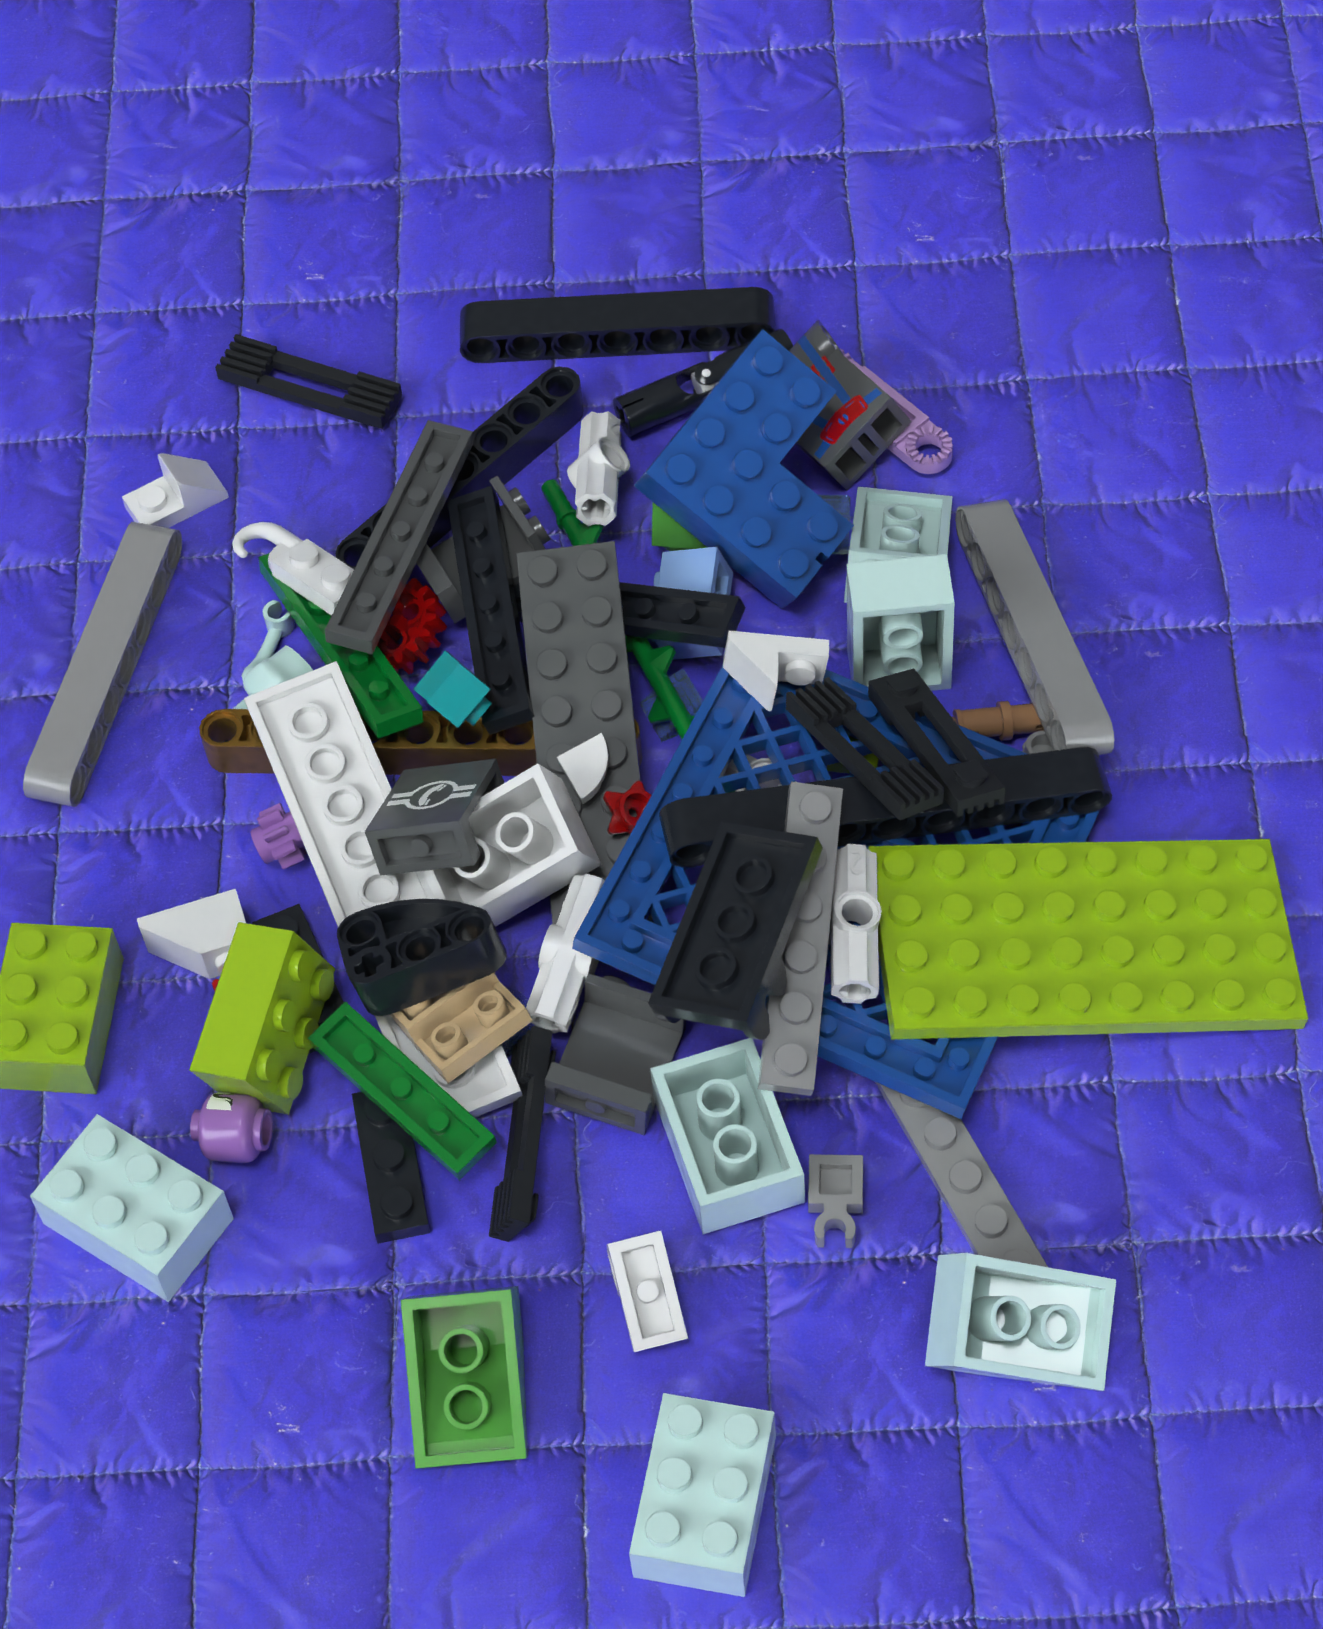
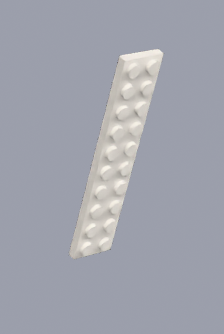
[244,661,523,1118]

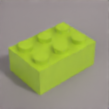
[189,922,335,1115]
[0,923,124,1094]

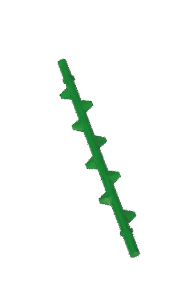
[541,479,736,793]

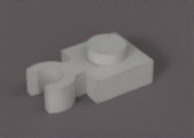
[808,1154,863,1248]

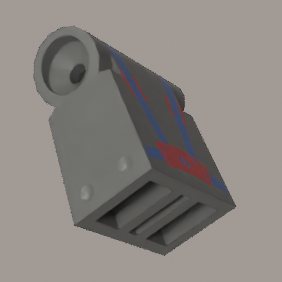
[789,320,912,490]

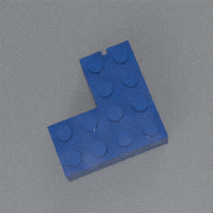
[634,329,854,609]

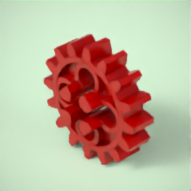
[377,578,447,675]

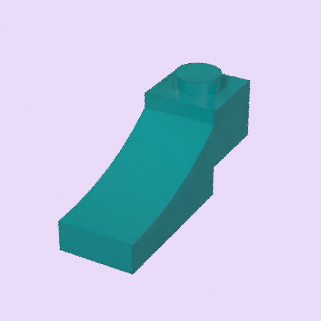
[413,651,492,728]

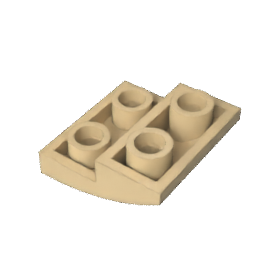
[391,972,533,1083]

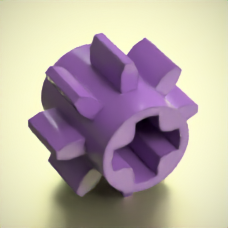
[250,803,306,870]

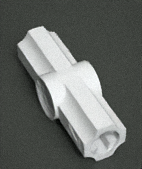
[567,411,630,526]
[828,844,882,1004]
[526,874,605,1033]

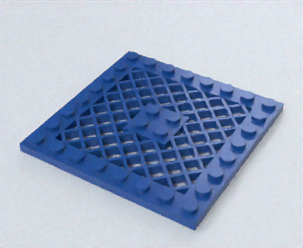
[572,665,1101,1119]

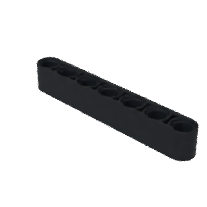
[460,287,776,363]
[335,366,584,569]

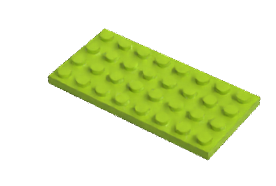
[868,839,1308,1040]

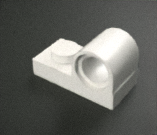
[606,1230,688,1352]

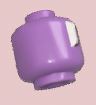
[190,1092,273,1163]

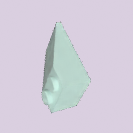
[844,487,952,603]
[925,1253,1116,1391]

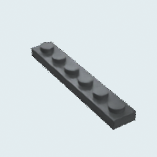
[325,420,473,654]

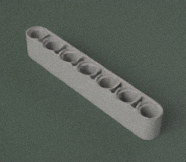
[955,499,1114,755]
[23,522,182,807]

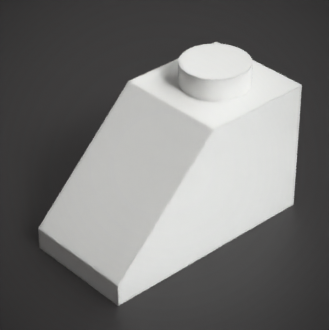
[137,888,246,979]

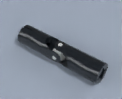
[613,329,793,437]

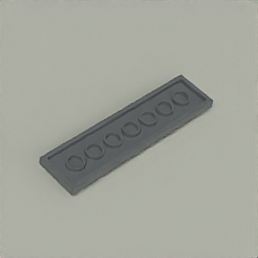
[516,541,654,924]

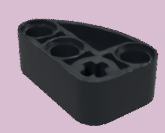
[337,899,507,1016]

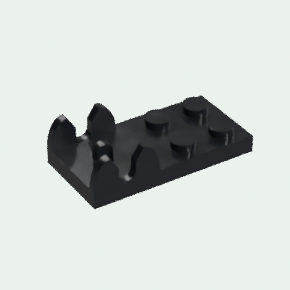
[648,821,823,1040]

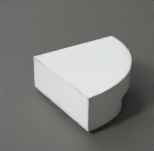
[557,733,609,804]

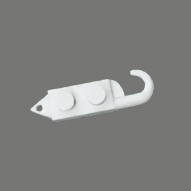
[232,522,354,616]

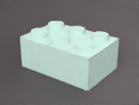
[846,554,955,691]
[650,1038,805,1234]
[30,1114,234,1302]
[629,1393,776,1597]

